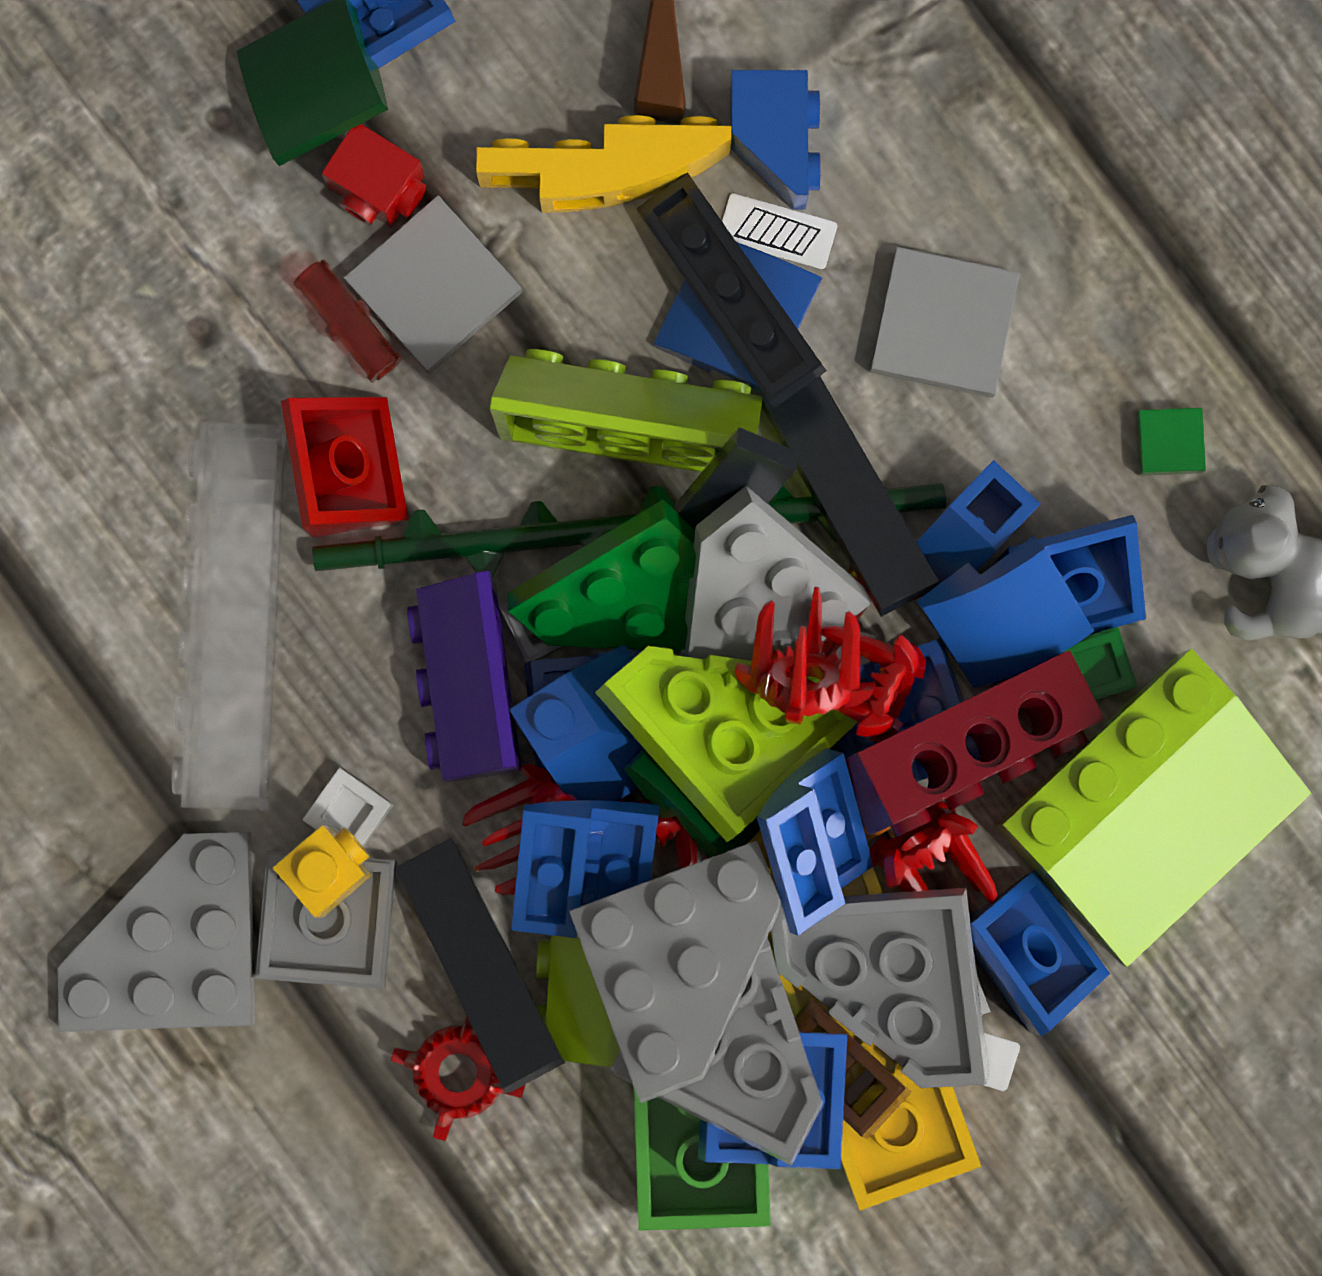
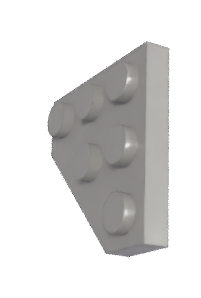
[681,486,871,661]
[58,832,255,1032]
[569,841,782,1103]
[771,888,989,1088]
[610,937,822,1166]

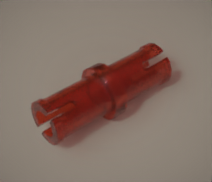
[293,259,403,383]

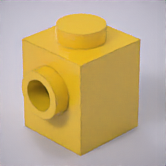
[273,825,372,918]

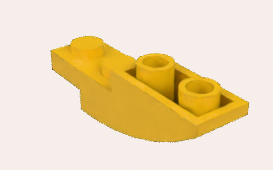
[476,115,731,213]

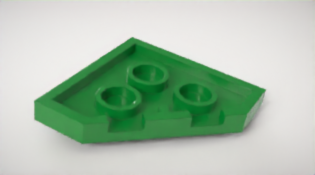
[507,500,696,651]

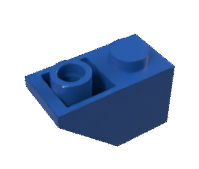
[730,70,820,210]
[916,460,1040,585]

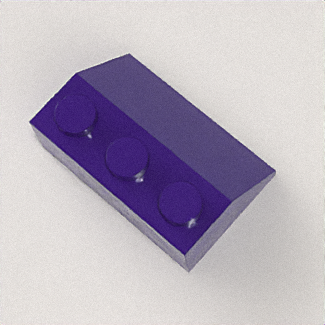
[407,571,522,783]

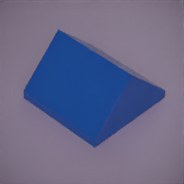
[997,515,1146,634]
[970,870,1110,1036]

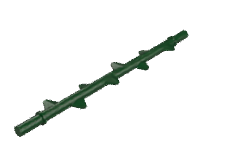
[312,483,946,578]

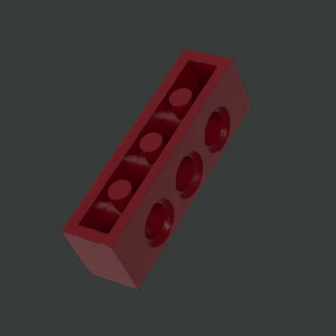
[845,650,1105,837]

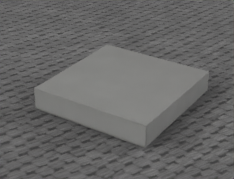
[344,195,523,374]
[870,247,1020,398]
[255,850,397,989]

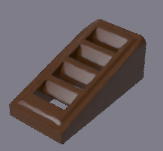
[634,0,686,124]
[794,999,911,1139]

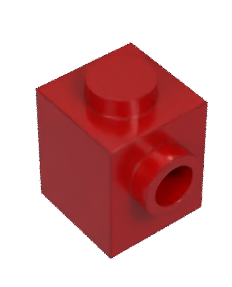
[321,124,426,228]

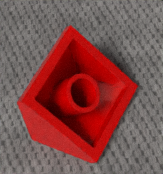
[281,397,409,538]

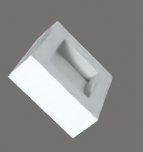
[302,767,393,847]

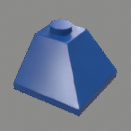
[509,645,643,801]

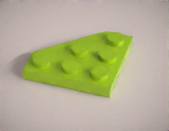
[595,646,858,842]

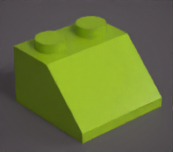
[536,934,620,1067]

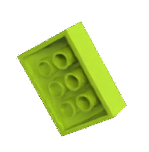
[490,349,763,473]
[994,648,1311,967]

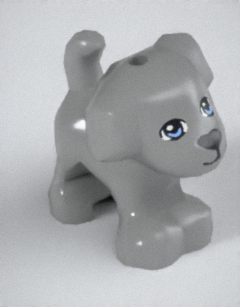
[1206,485,1322,641]

